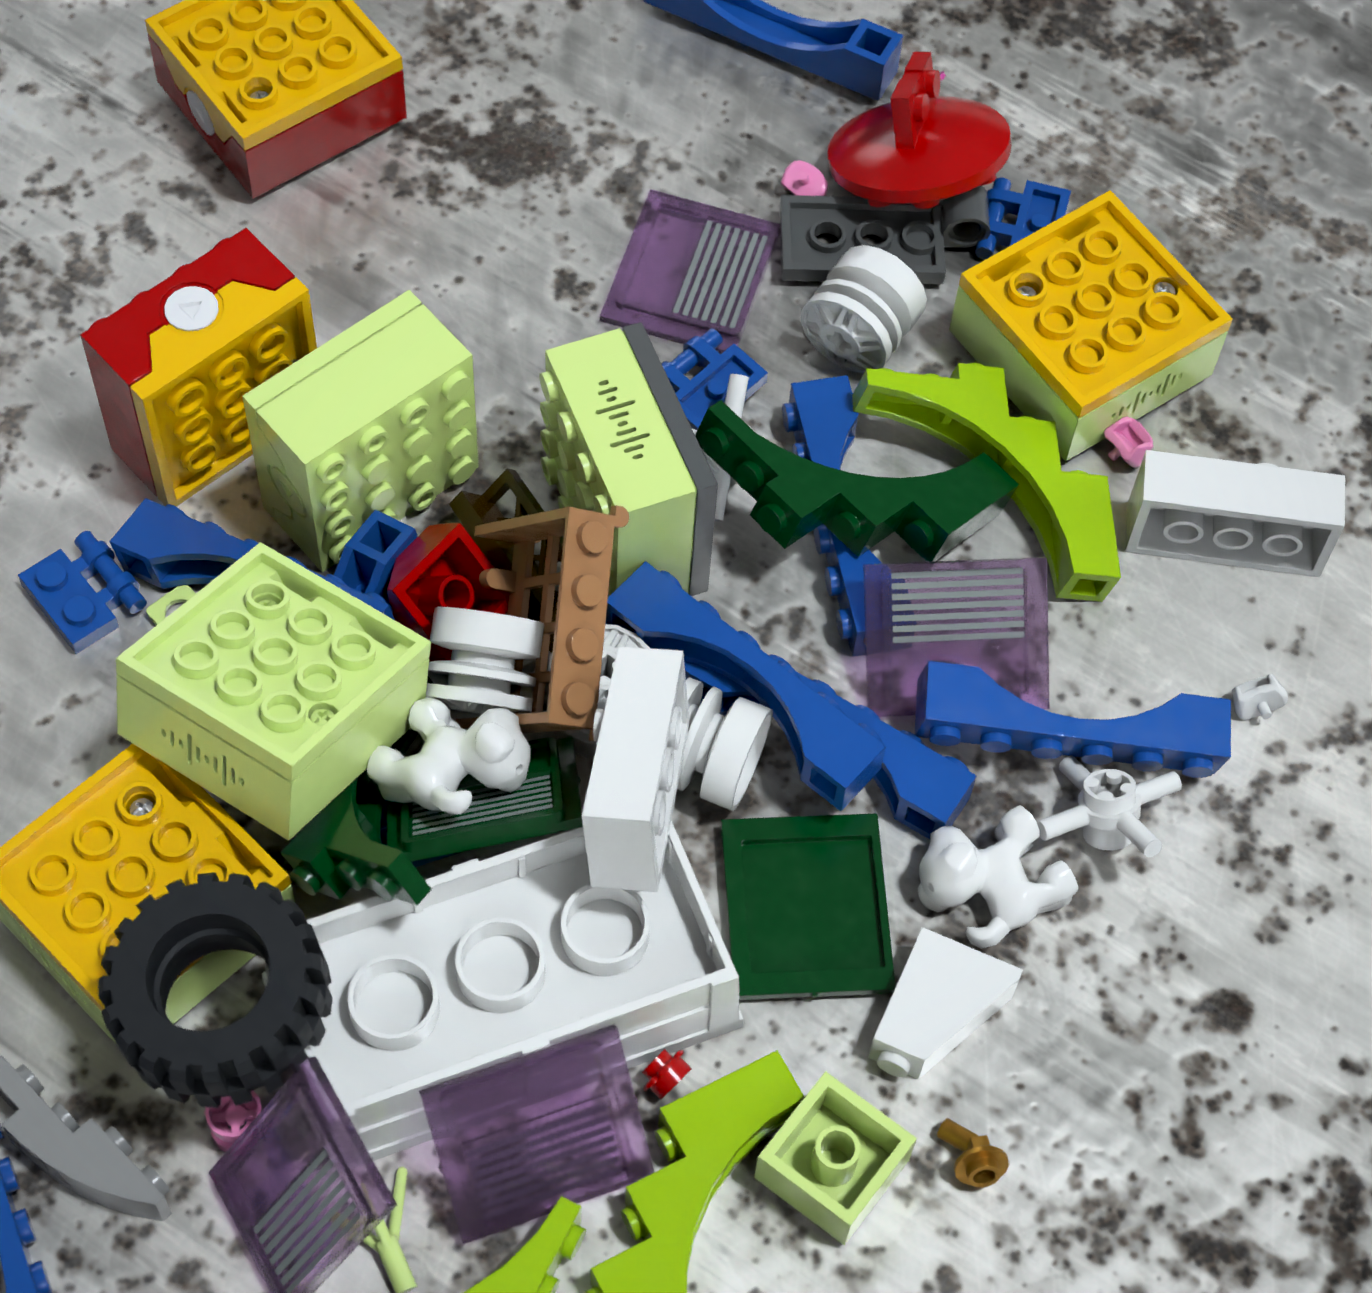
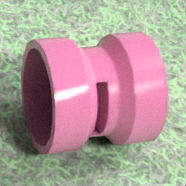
[205,1090,267,1155]

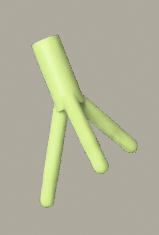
[332,1167,417,1293]

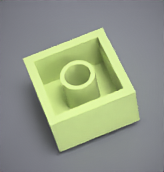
[754,1071,917,1246]

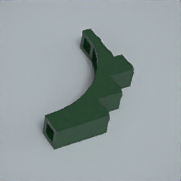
[695,400,1019,565]
[280,676,434,906]

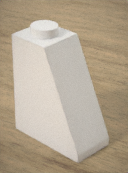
[868,927,1023,1079]

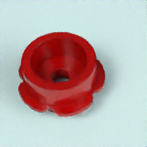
[642,1049,692,1100]

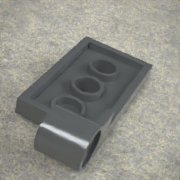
[780,186,990,284]

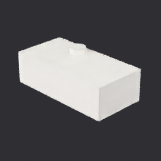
[1125,450,1345,577]
[582,646,689,892]

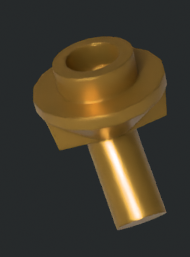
[937,1118,1009,1188]

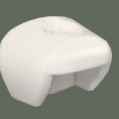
[1232,674,1288,720]

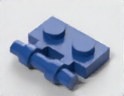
[975,177,1071,259]
[661,328,768,430]
[18,531,147,654]

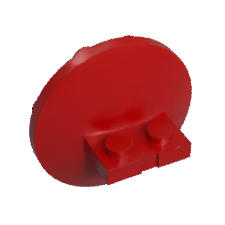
[827,52,1012,209]

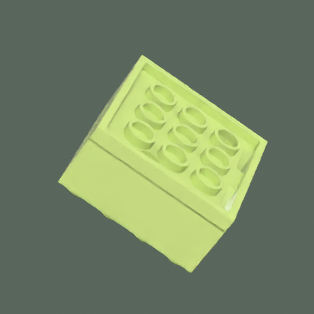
[242,290,479,573]
[116,542,431,841]

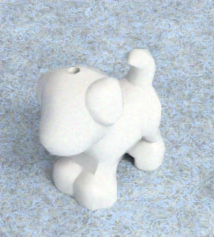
[367,697,531,815]
[917,805,1078,949]

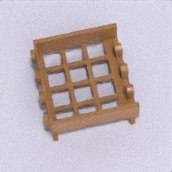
[455,505,629,741]

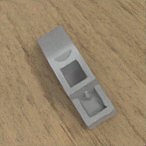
[0,1056,172,1221]

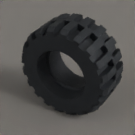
[98,872,333,1108]

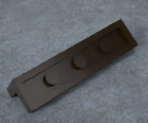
[449,468,564,653]

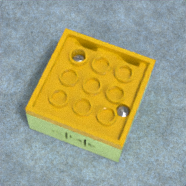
[949,190,1233,461]
[0,743,295,1044]

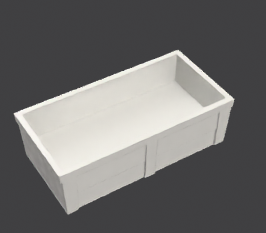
[262,821,744,1177]

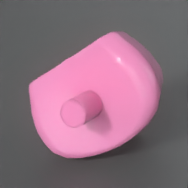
[781,160,828,196]
[1104,416,1153,468]

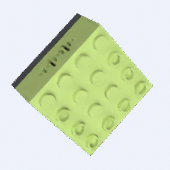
[539,322,718,597]

